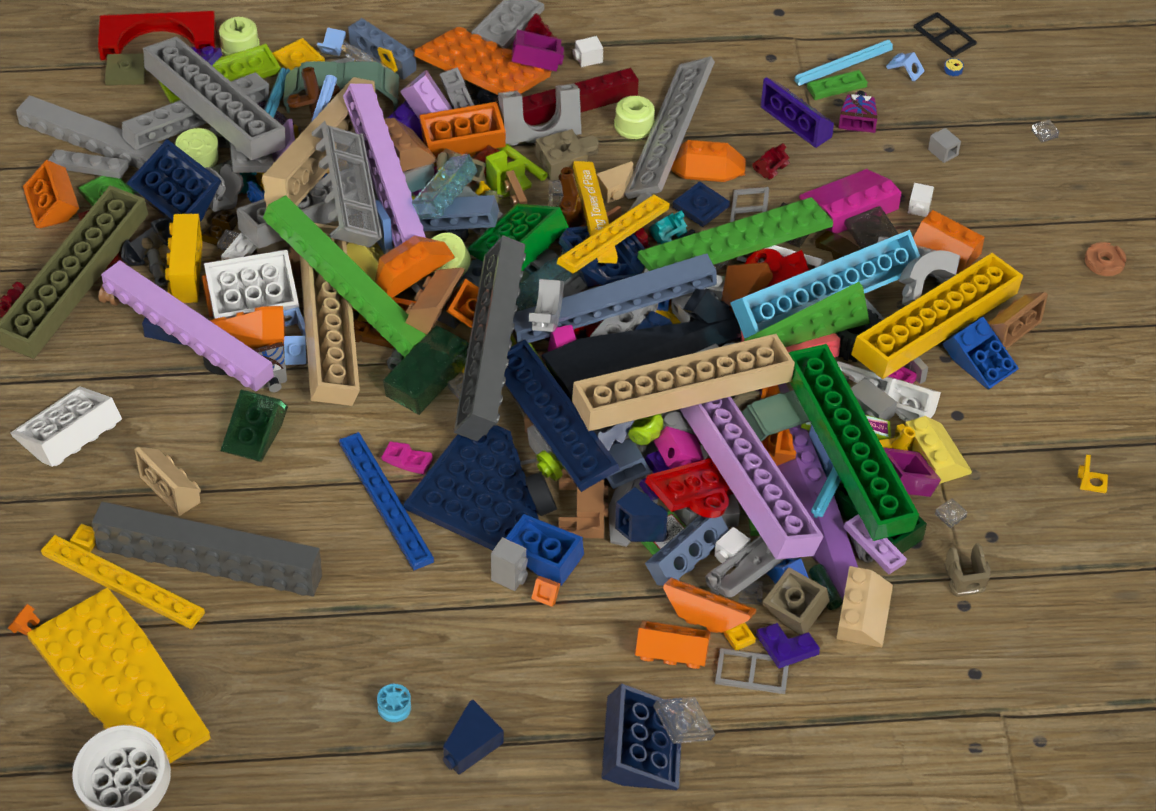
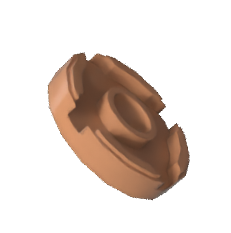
[1084,242,1127,276]

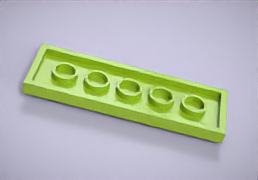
[159,44,281,104]

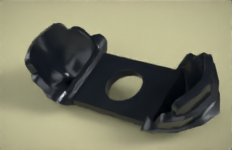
[121,218,173,266]

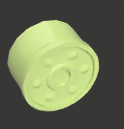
[219,17,260,56]
[614,96,655,139]
[176,128,218,168]
[432,233,471,276]

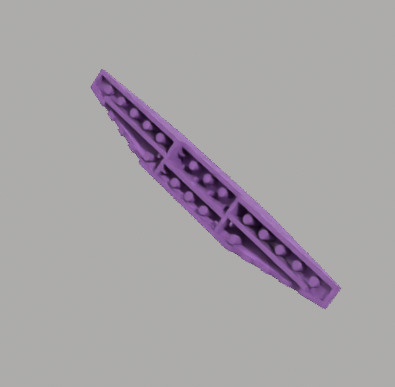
[740,339,858,601]

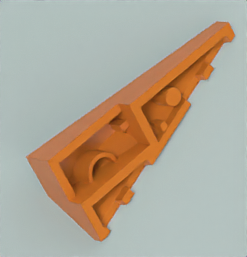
[761,385,796,466]

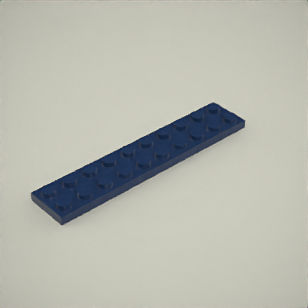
[504,339,620,492]

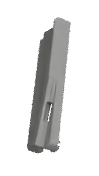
[705,536,784,597]

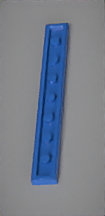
[339,432,434,571]

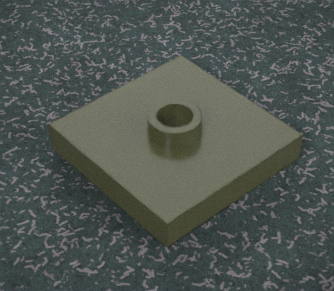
[105,53,146,85]

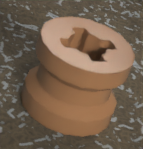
[99,284,120,306]

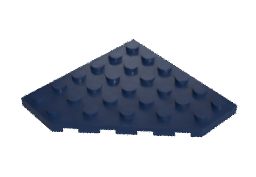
[404,425,539,551]

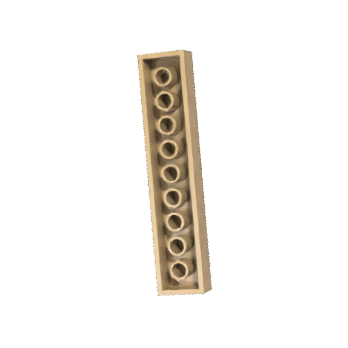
[262,77,375,209]
[299,223,360,406]
[572,334,795,431]

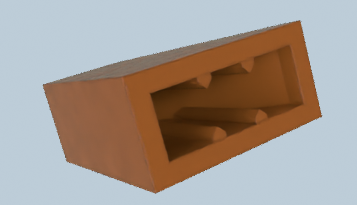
[721,263,773,314]

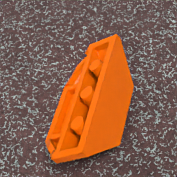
[670,140,746,182]
[375,235,455,298]
[663,578,757,633]

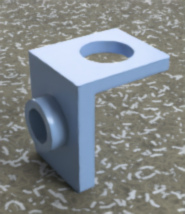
[317,28,346,56]
[886,52,924,81]
[284,307,306,336]
[284,336,306,365]

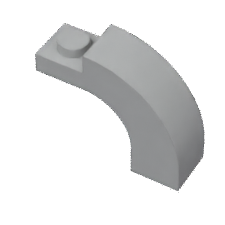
[899,250,960,306]
[529,279,564,332]

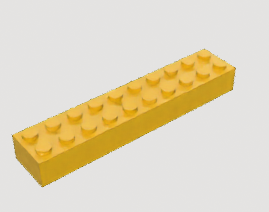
[851,253,1024,379]

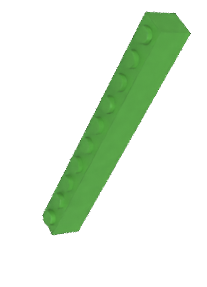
[263,195,430,359]

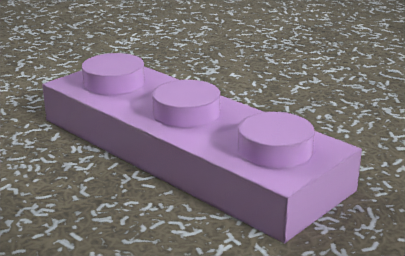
[843,514,907,575]

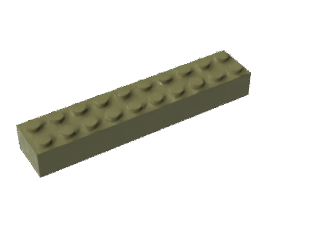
[0,185,148,359]

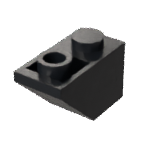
[683,288,735,323]

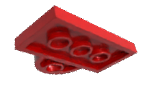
[745,249,809,288]
[645,458,734,518]

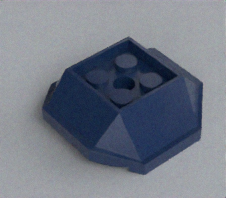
[559,226,645,288]

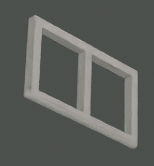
[730,187,769,222]
[715,648,789,694]

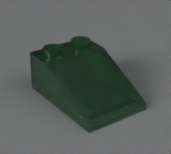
[220,389,288,462]

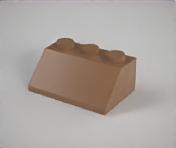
[384,118,437,172]
[405,267,465,335]
[987,292,1048,349]

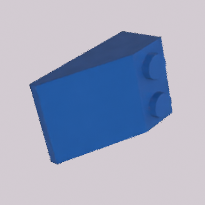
[505,514,584,586]

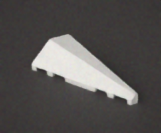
[837,361,941,422]

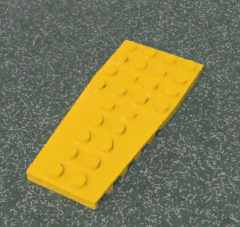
[27,587,210,765]

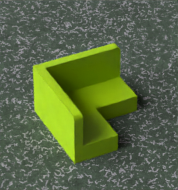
[486,150,532,199]

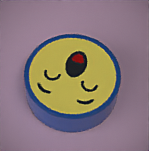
[944,58,964,76]

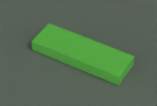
[807,70,868,100]

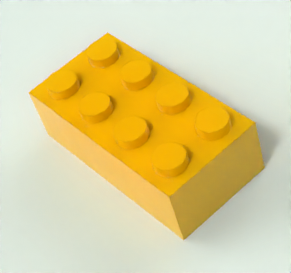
[165,214,203,303]

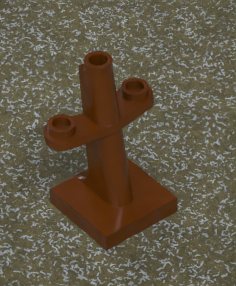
[287,67,340,135]
[556,167,587,241]

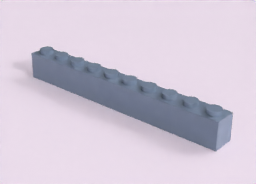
[512,253,717,343]

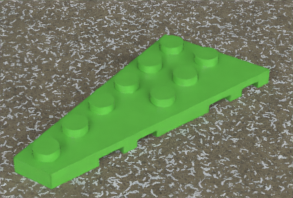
[745,282,869,347]

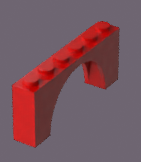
[98,11,216,60]

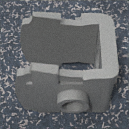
[206,164,244,212]

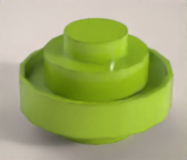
[536,450,563,481]

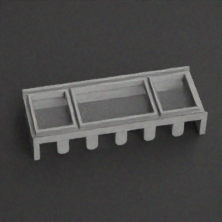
[312,121,382,248]

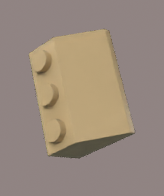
[135,447,201,516]
[837,566,893,648]

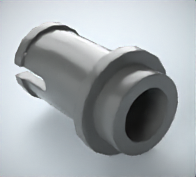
[387,347,404,371]

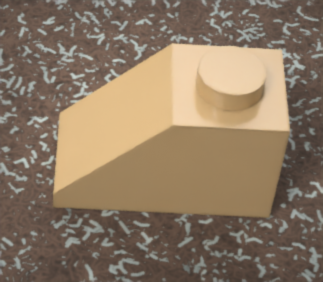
[596,161,634,203]

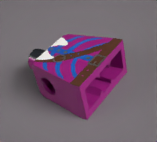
[838,91,878,133]

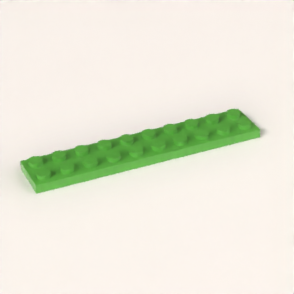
[637,197,833,271]

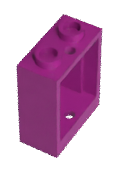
[512,29,564,72]
[883,447,941,497]

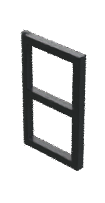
[913,12,977,58]

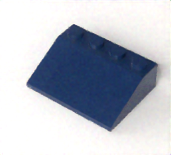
[126,139,221,222]
[602,684,683,790]

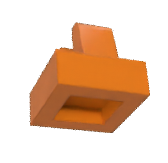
[531,576,560,607]
[8,604,40,636]

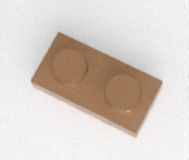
[503,170,527,207]

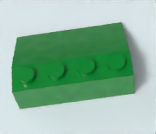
[467,204,569,271]

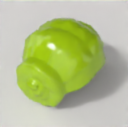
[628,413,664,445]

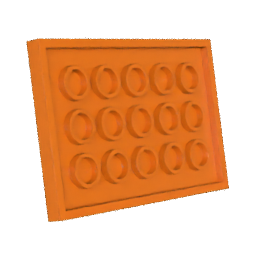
[414,27,551,95]

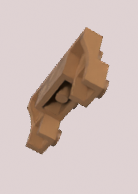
[559,466,608,538]

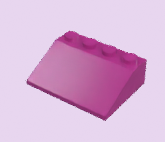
[799,169,902,234]

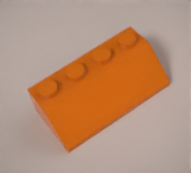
[419,102,506,158]

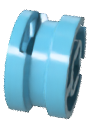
[377,684,411,722]

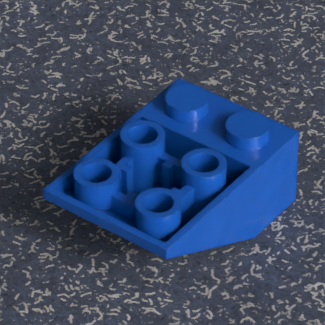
[942,317,1019,390]

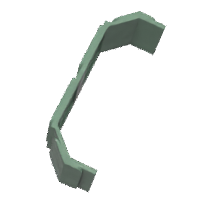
[284,61,399,113]
[741,390,810,442]

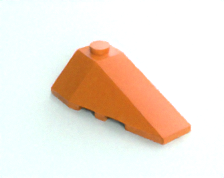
[209,306,286,350]

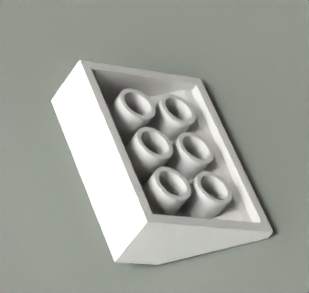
[204,250,299,319]
[10,386,122,467]

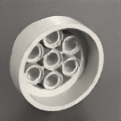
[72,725,171,811]

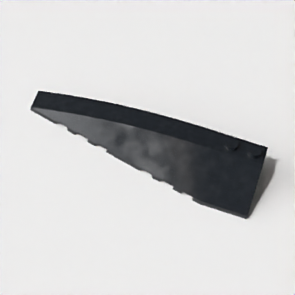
[542,316,742,406]

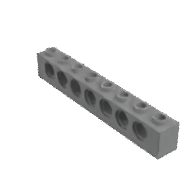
[122,72,269,150]

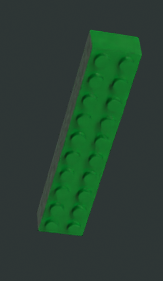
[788,344,919,541]

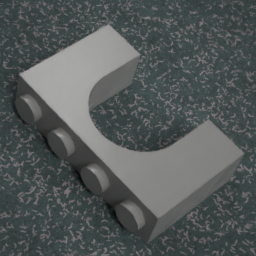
[498,84,581,146]

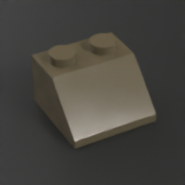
[763,567,830,635]

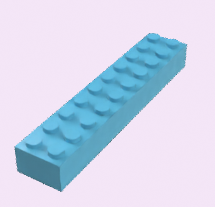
[730,230,920,338]

